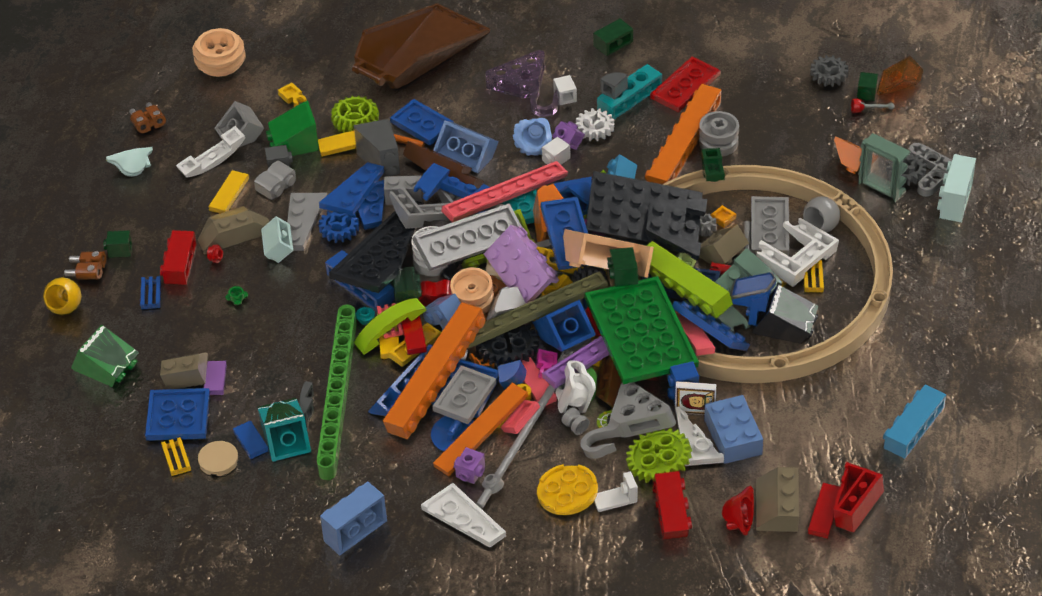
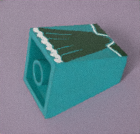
[257,398,311,462]

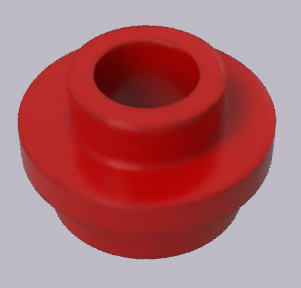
[207,244,223,263]

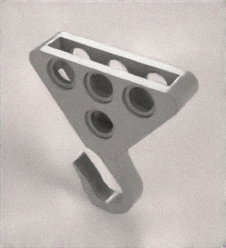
[580,383,676,459]

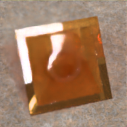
[877,56,924,95]

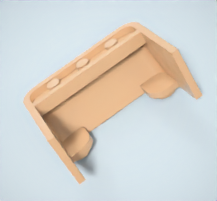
[563,229,654,278]

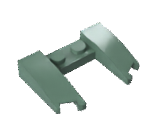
[701,248,782,333]

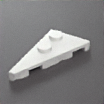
[675,407,724,466]

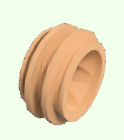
[192,28,246,77]

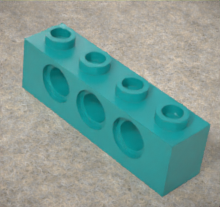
[597,64,662,119]

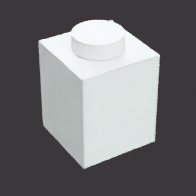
[553,75,577,105]
[542,137,570,165]

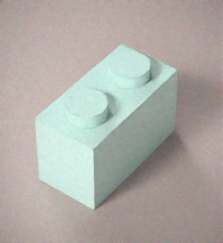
[261,216,293,263]

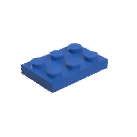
[390,99,454,145]

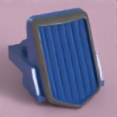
[730,272,776,326]

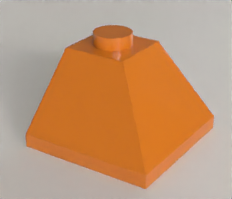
[834,136,878,174]

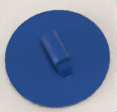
[431,416,474,452]

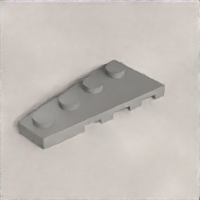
[287,193,327,251]

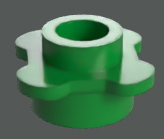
[225,286,248,305]

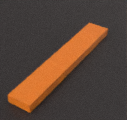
[433,382,528,477]

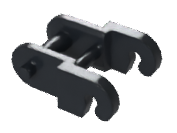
[440,262,459,281]

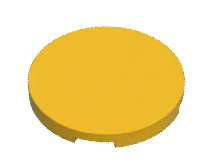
[536,464,598,515]

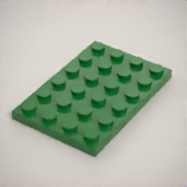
[585,276,699,385]

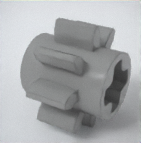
[699,214,717,237]

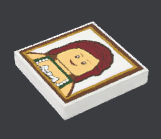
[675,382,716,415]

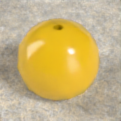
[43,277,82,315]

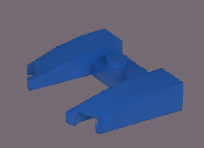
[413,163,490,215]

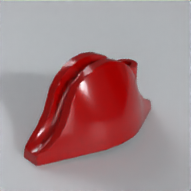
[722,485,754,535]

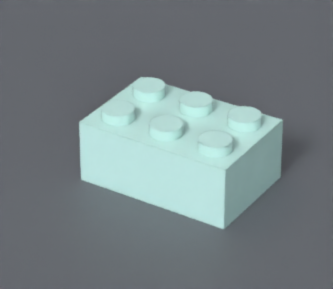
[937,154,976,223]

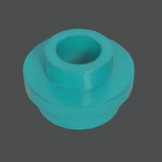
[356,307,375,325]

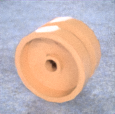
[450,267,494,314]

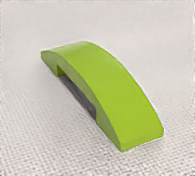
[354,298,427,355]

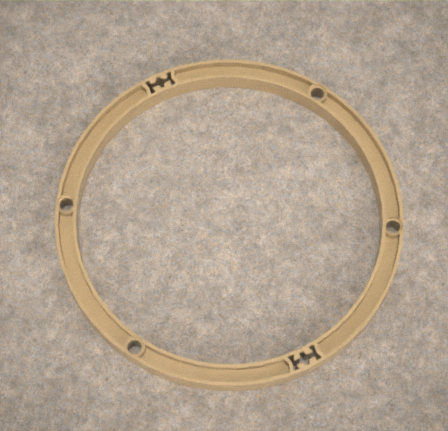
[607,165,893,383]

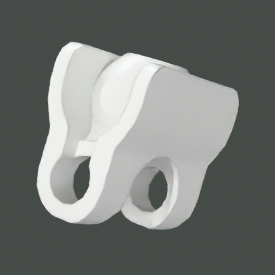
[555,361,596,413]

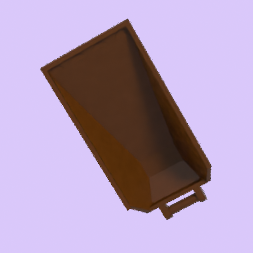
[352,3,490,89]

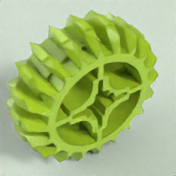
[331,95,379,133]

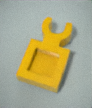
[278,82,307,107]

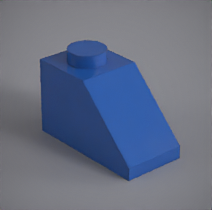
[559,182,591,216]

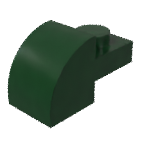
[701,148,725,182]

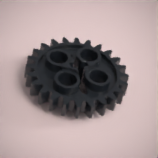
[476,324,539,367]

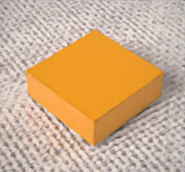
[710,205,736,228]

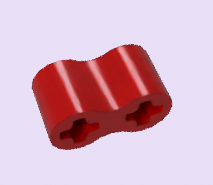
[417,280,451,306]

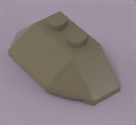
[198,206,270,254]

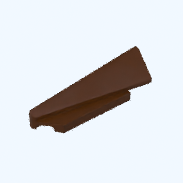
[403,141,484,189]
[596,354,622,408]

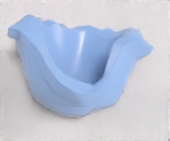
[513,118,552,156]

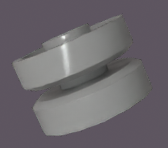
[699,111,739,156]

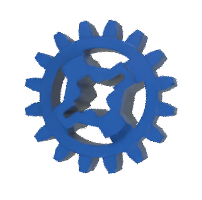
[319,211,359,243]

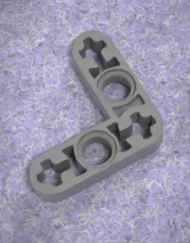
[909,143,952,197]

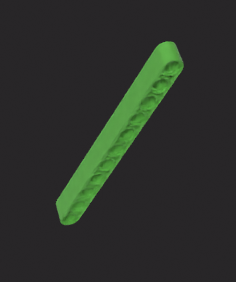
[317,304,357,480]

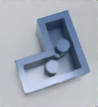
[423,294,461,331]

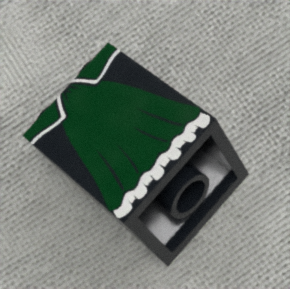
[752,285,818,344]

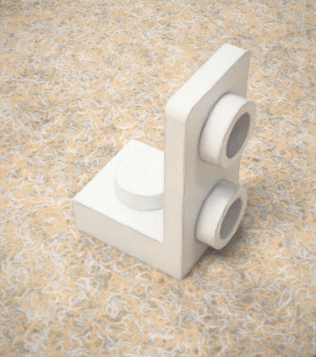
[594,471,638,512]

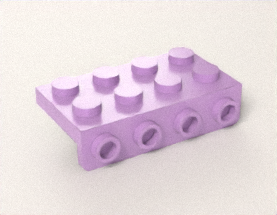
[484,225,559,303]

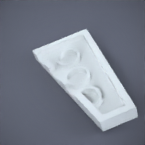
[421,483,506,547]

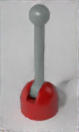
[851,99,895,113]

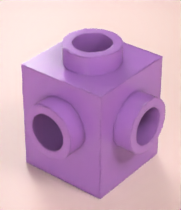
[552,121,585,150]
[454,447,485,484]

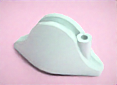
[106,147,153,177]

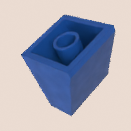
[533,300,596,352]

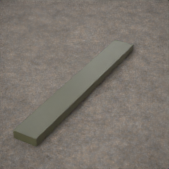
[468,271,609,349]

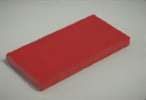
[650,56,721,113]

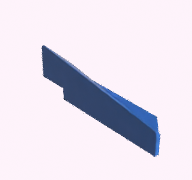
[368,344,432,416]

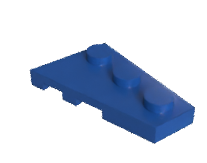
[357,180,385,230]

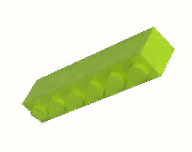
[647,241,733,319]

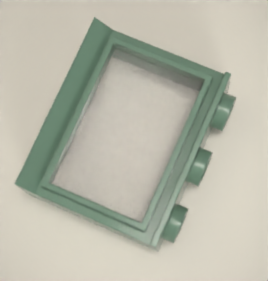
[858,133,911,202]

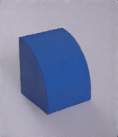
[498,360,527,390]

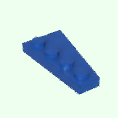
[319,162,384,216]

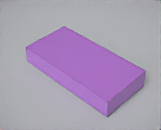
[204,361,227,395]

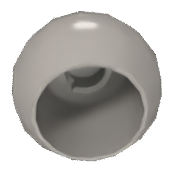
[803,196,840,232]

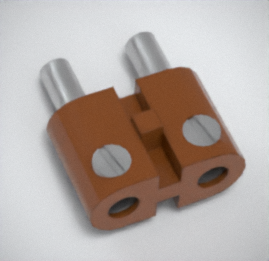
[129,102,166,133]
[64,251,106,280]

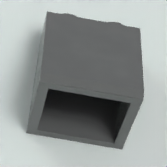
[354,119,400,177]

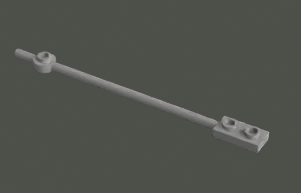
[476,338,592,509]

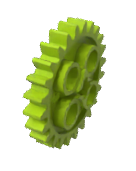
[626,427,692,483]

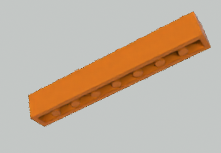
[645,84,721,184]
[383,302,486,440]

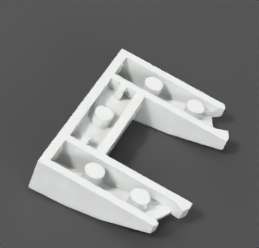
[756,218,839,287]

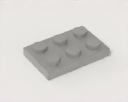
[433,365,496,424]

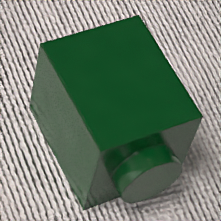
[857,72,878,101]
[103,230,133,258]

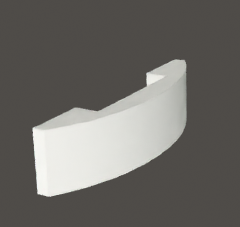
[176,126,245,177]

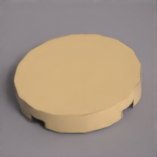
[198,441,239,476]

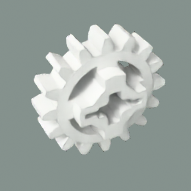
[575,108,614,141]

